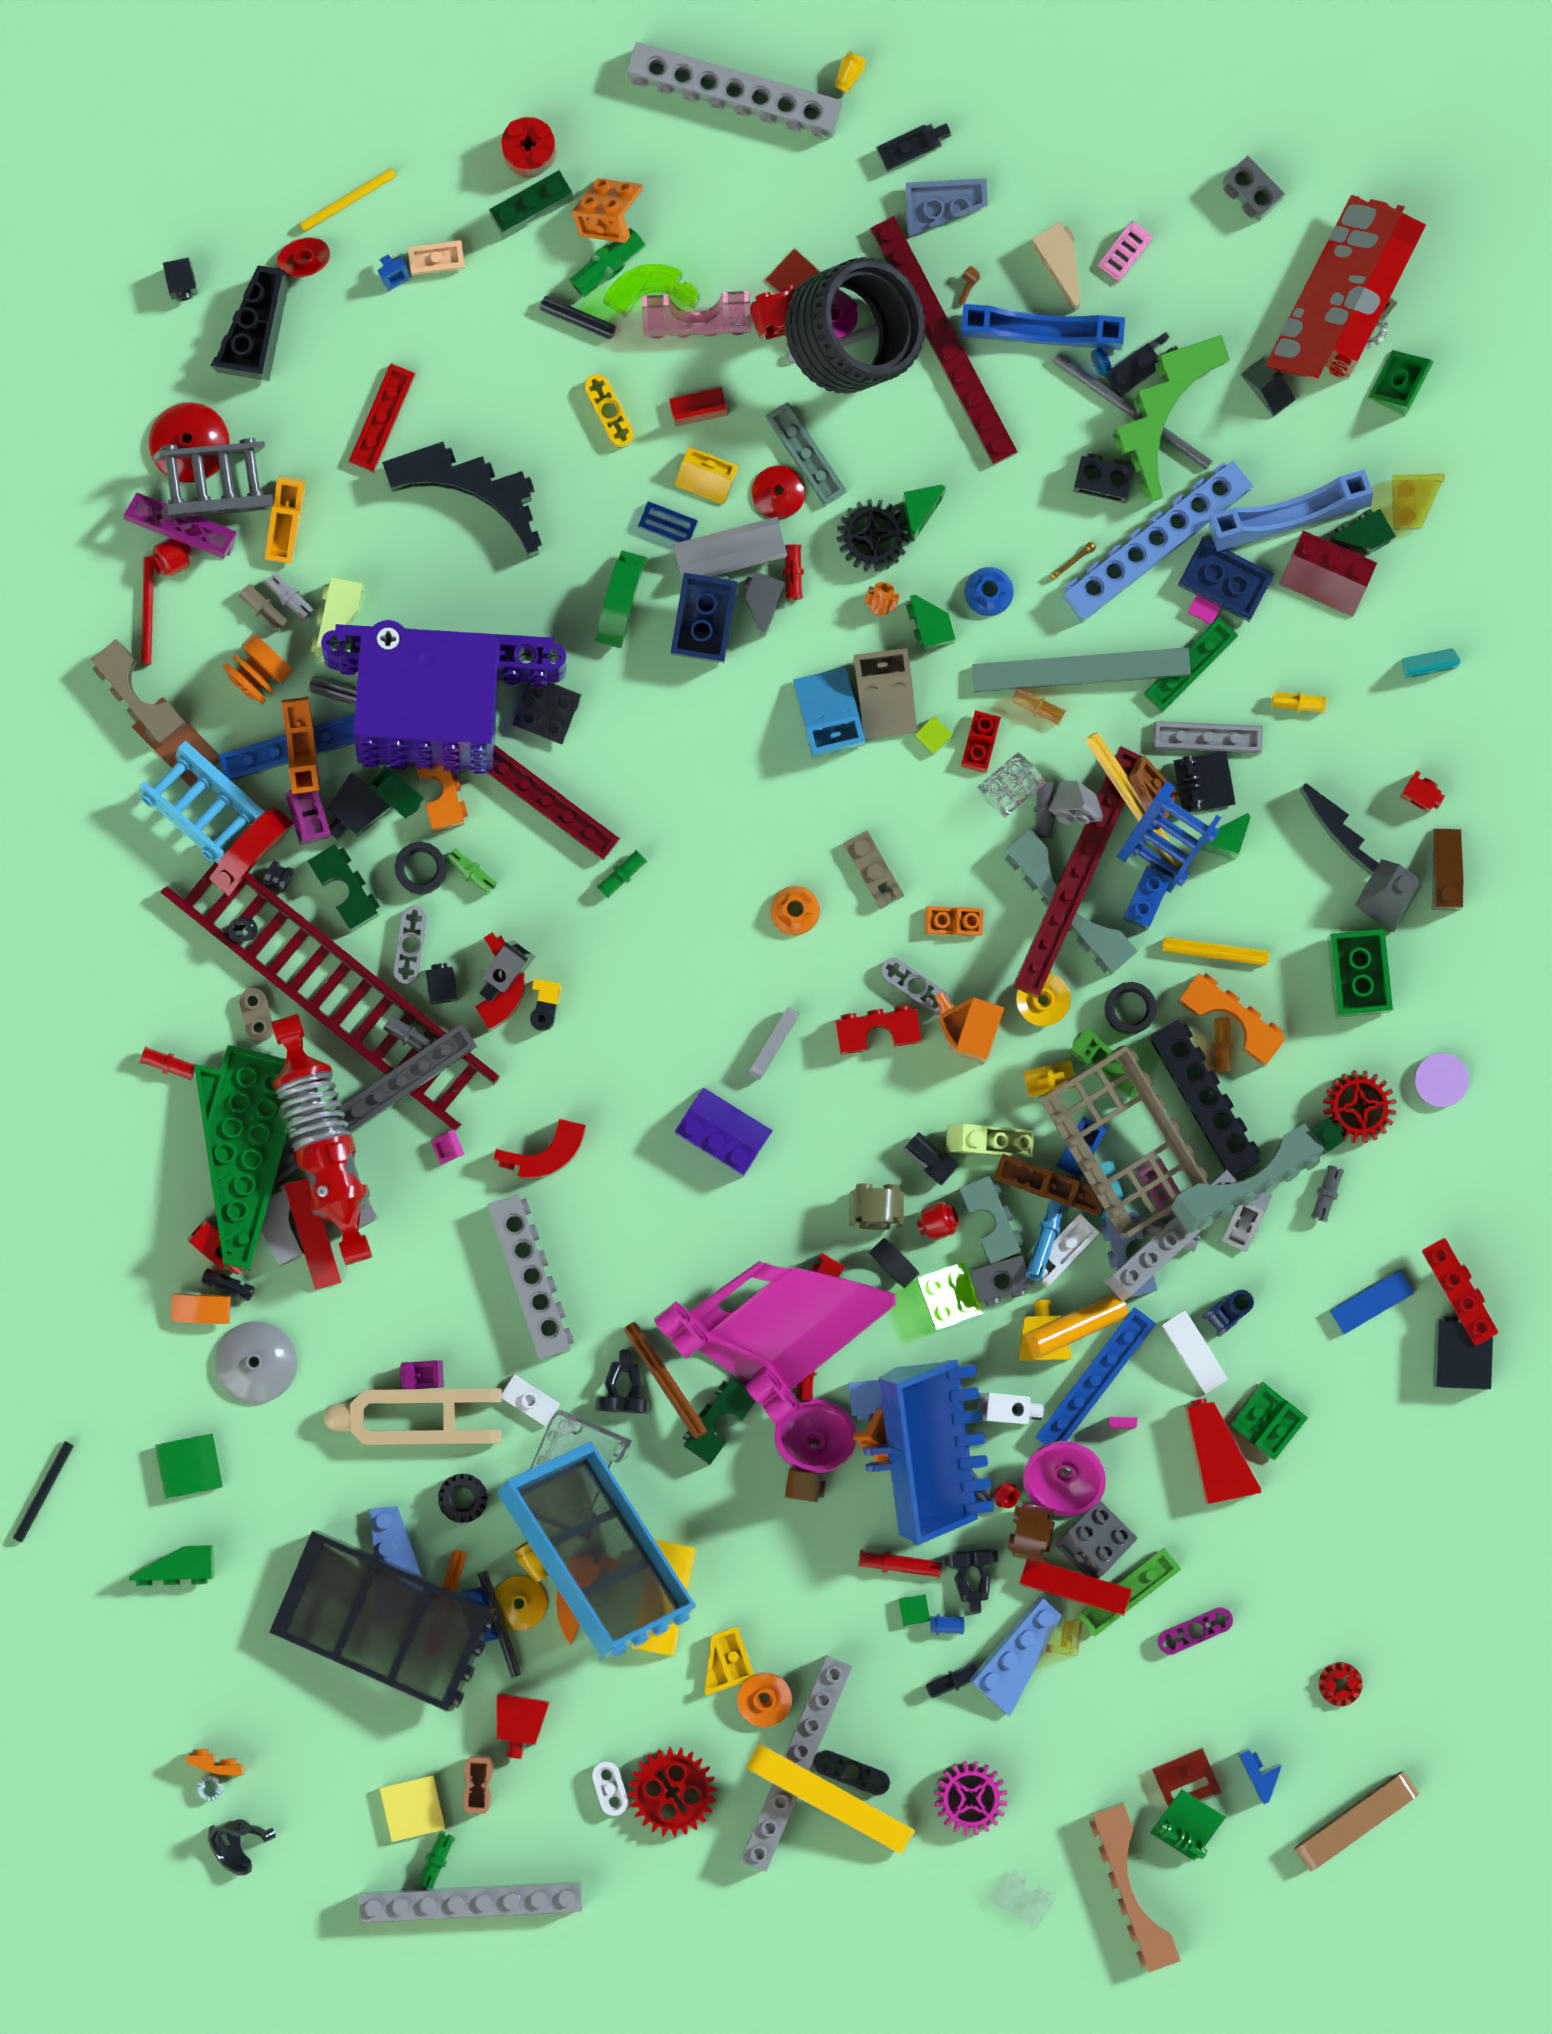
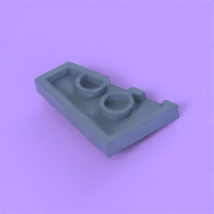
[905,178,988,237]

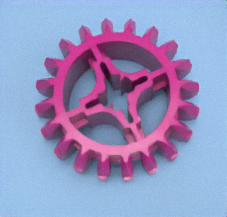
[934,1761,1008,1835]

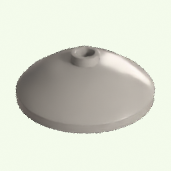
[215,1321,297,1404]

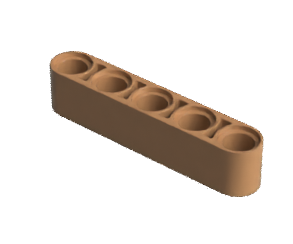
[1294,1771,1419,1872]

